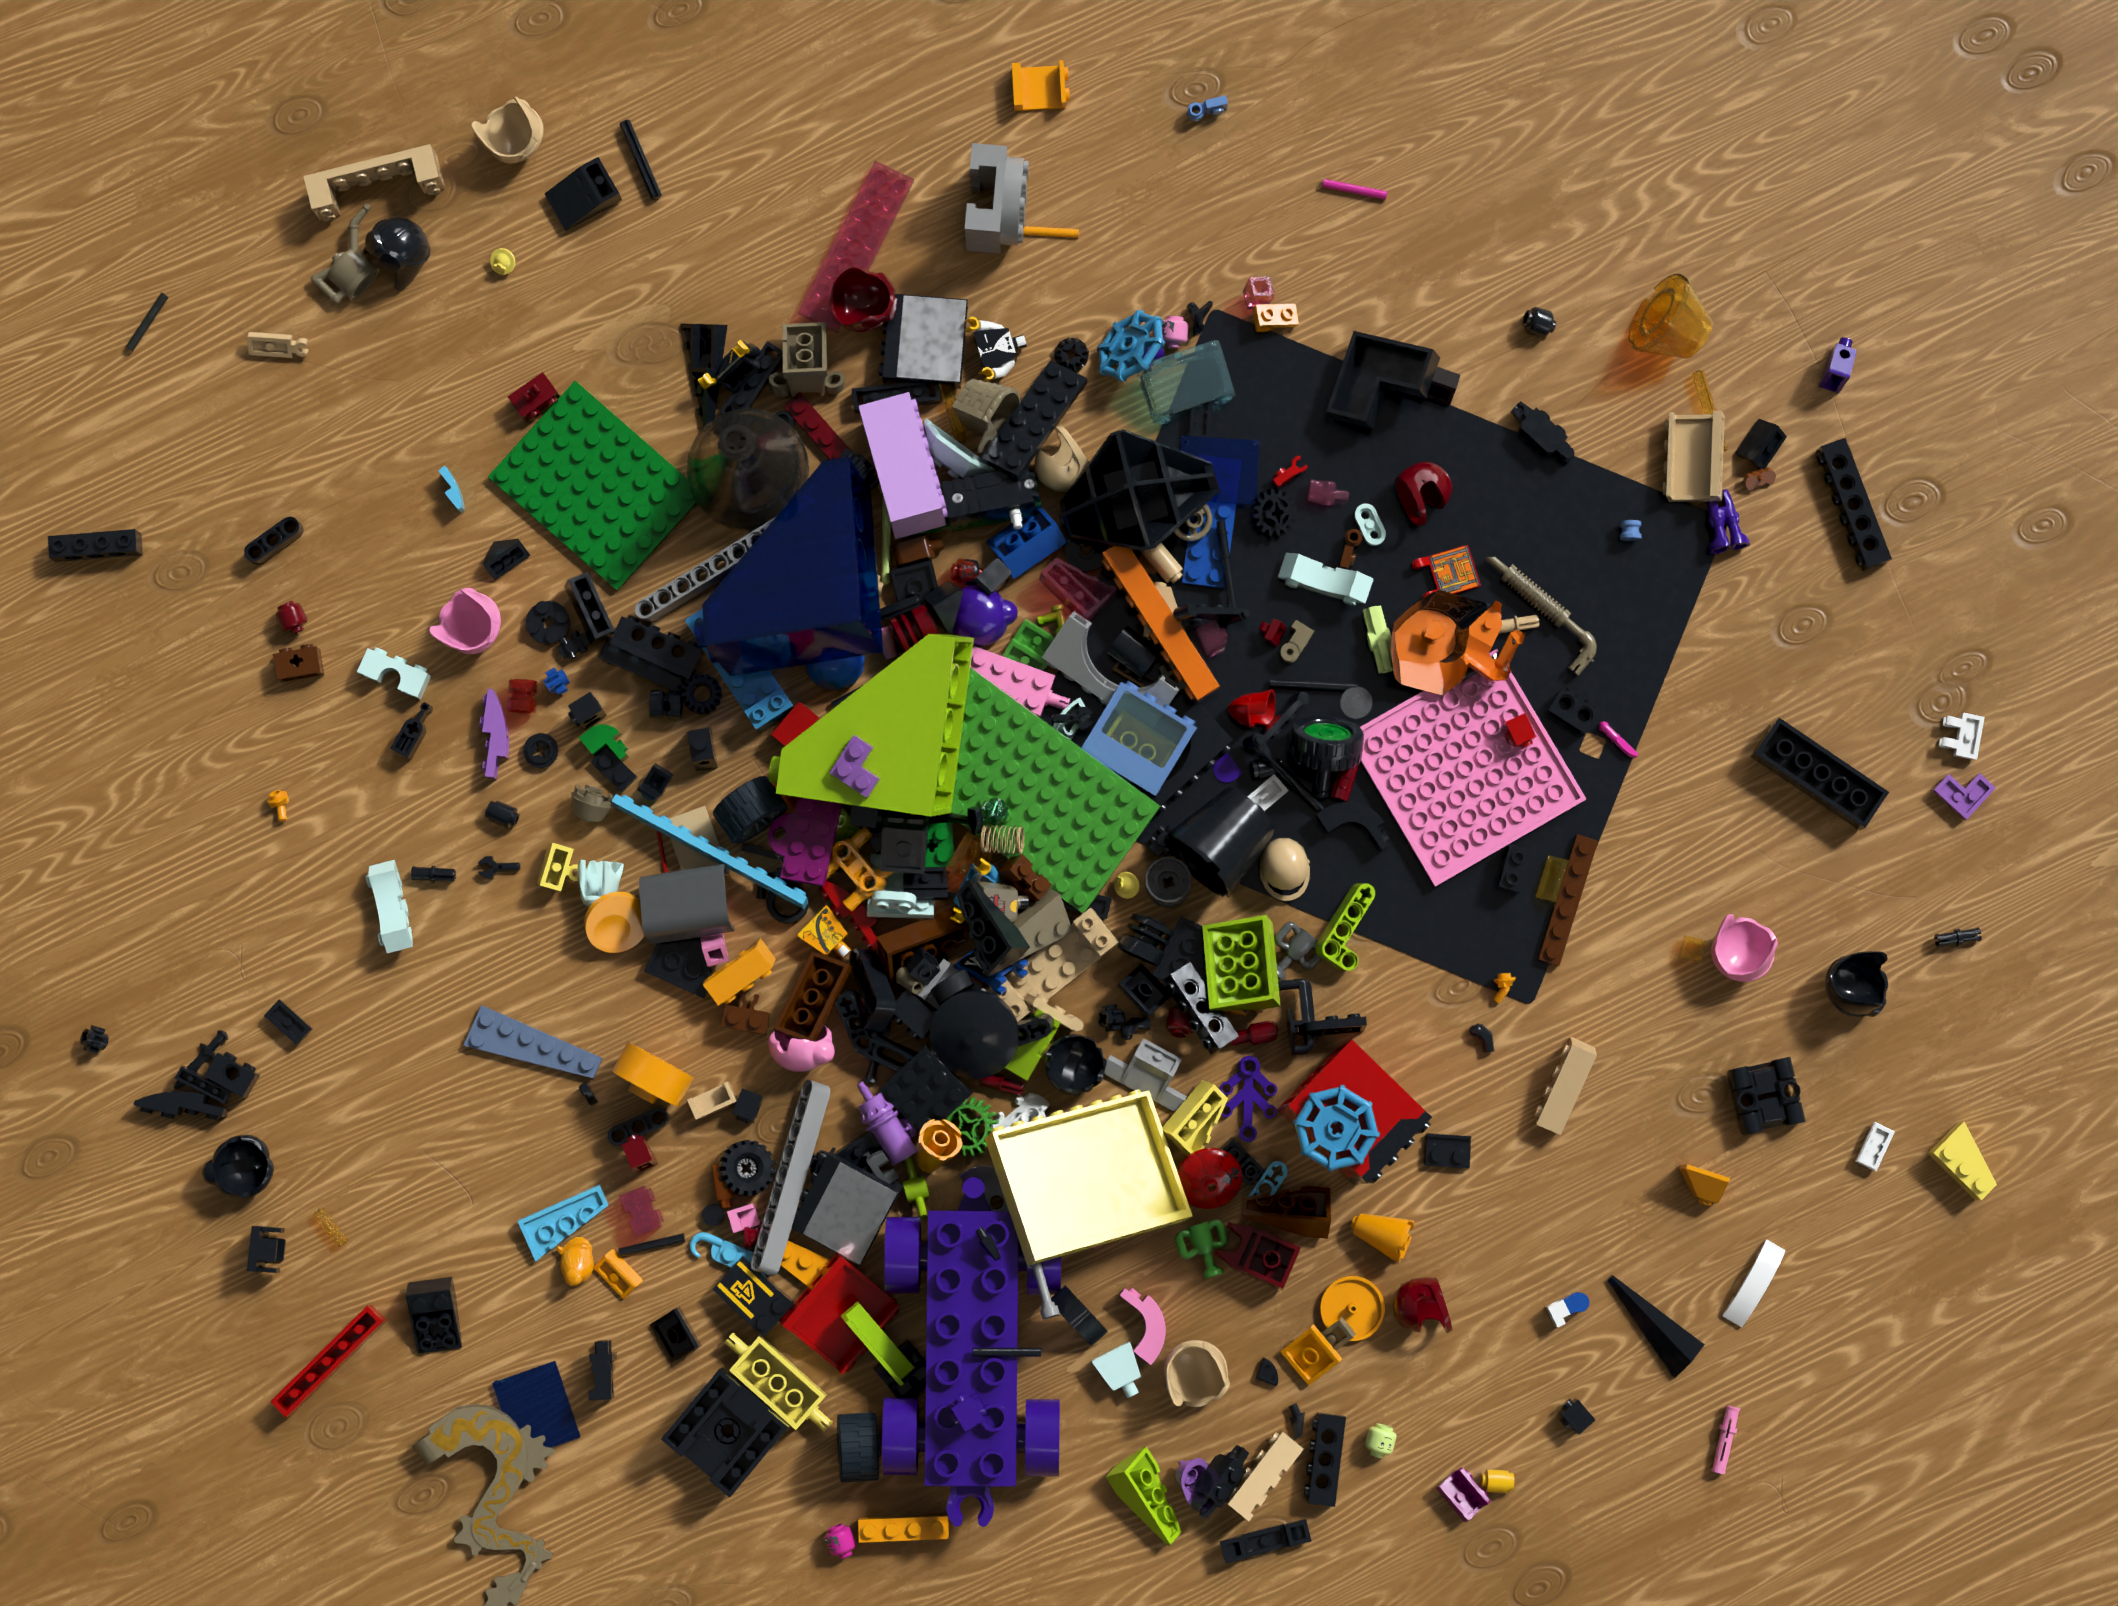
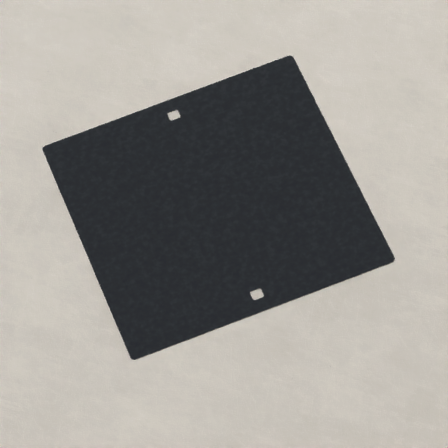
[1041,310,1727,1003]

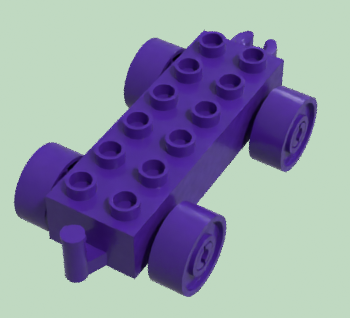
[882,1177,1061,1527]

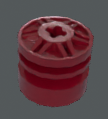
[890,604,938,653]

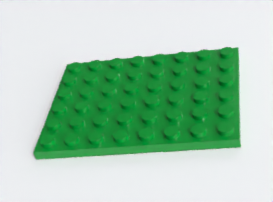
[488,381,705,591]

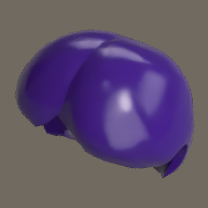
[952,585,1018,646]

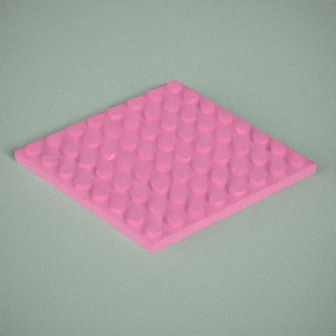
[1360,649,1586,887]

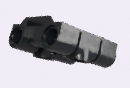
[1727,1057,1806,1135]

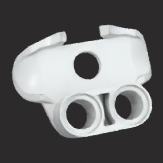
[993,1093,1050,1129]

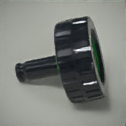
[1289,716,1364,799]

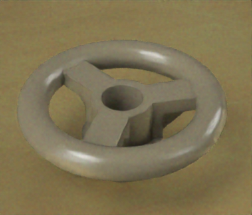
[1174,504,1212,541]

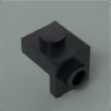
[637,763,674,801]

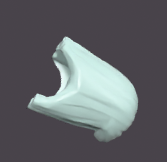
[577,860,624,908]

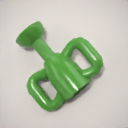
[1175,1219,1228,1279]

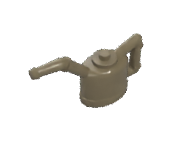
[311,203,380,304]

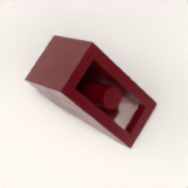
[621,1134,658,1173]

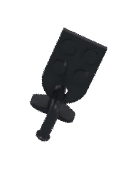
[1278,979,1367,1055]

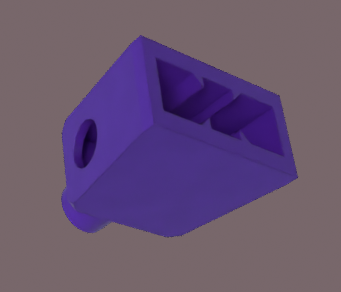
[1818,337,1857,393]

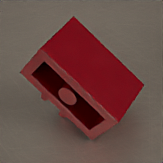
[508,372,560,422]

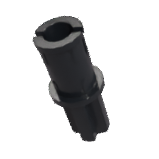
[411,866,456,883]

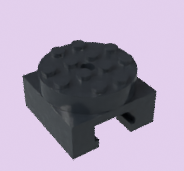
[661,1367,790,1498]

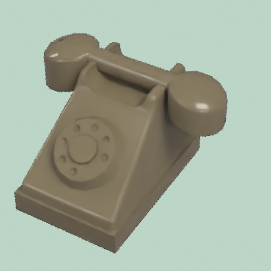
[769,322,846,397]

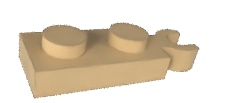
[247,332,309,358]

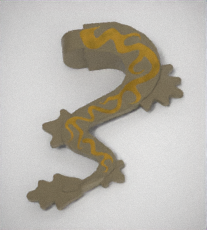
[412,1404,555,1606]

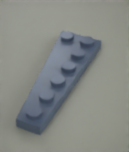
[464,1005,603,1078]

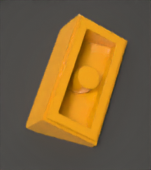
[594,1249,643,1300]

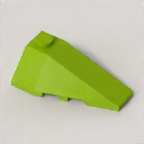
[1106,1446,1181,1546]

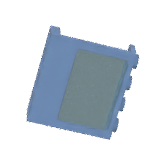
[1082,681,1197,796]

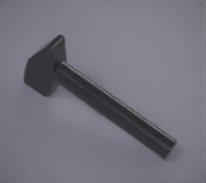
[931,807,983,835]

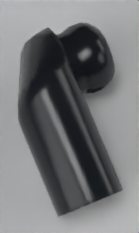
[1120,1018,1150,1040]
[1469,1023,1495,1053]

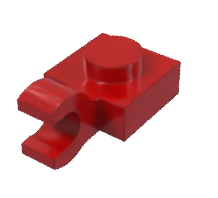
[1272,456,1308,489]

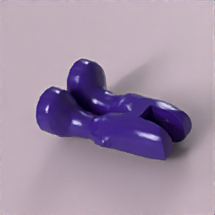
[1706,489,1750,554]

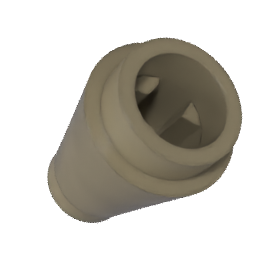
[896,966,924,994]

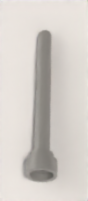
[1032,1262,1060,1319]

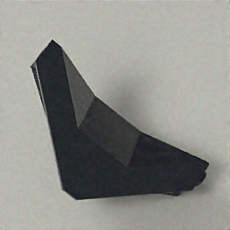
[1059,429,1220,551]

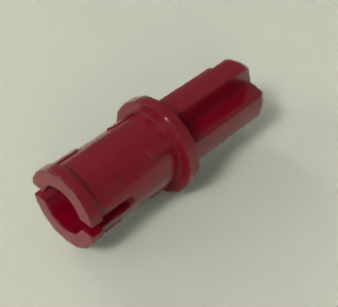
[979,1075,1024,1095]

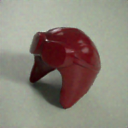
[829,266,897,332]

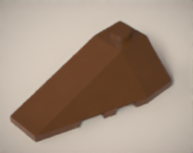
[1242,1186,1331,1239]

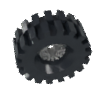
[716,1140,776,1197]

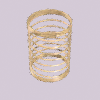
[981,825,1024,854]

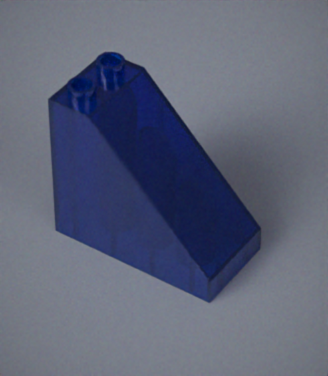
[694,457,883,676]

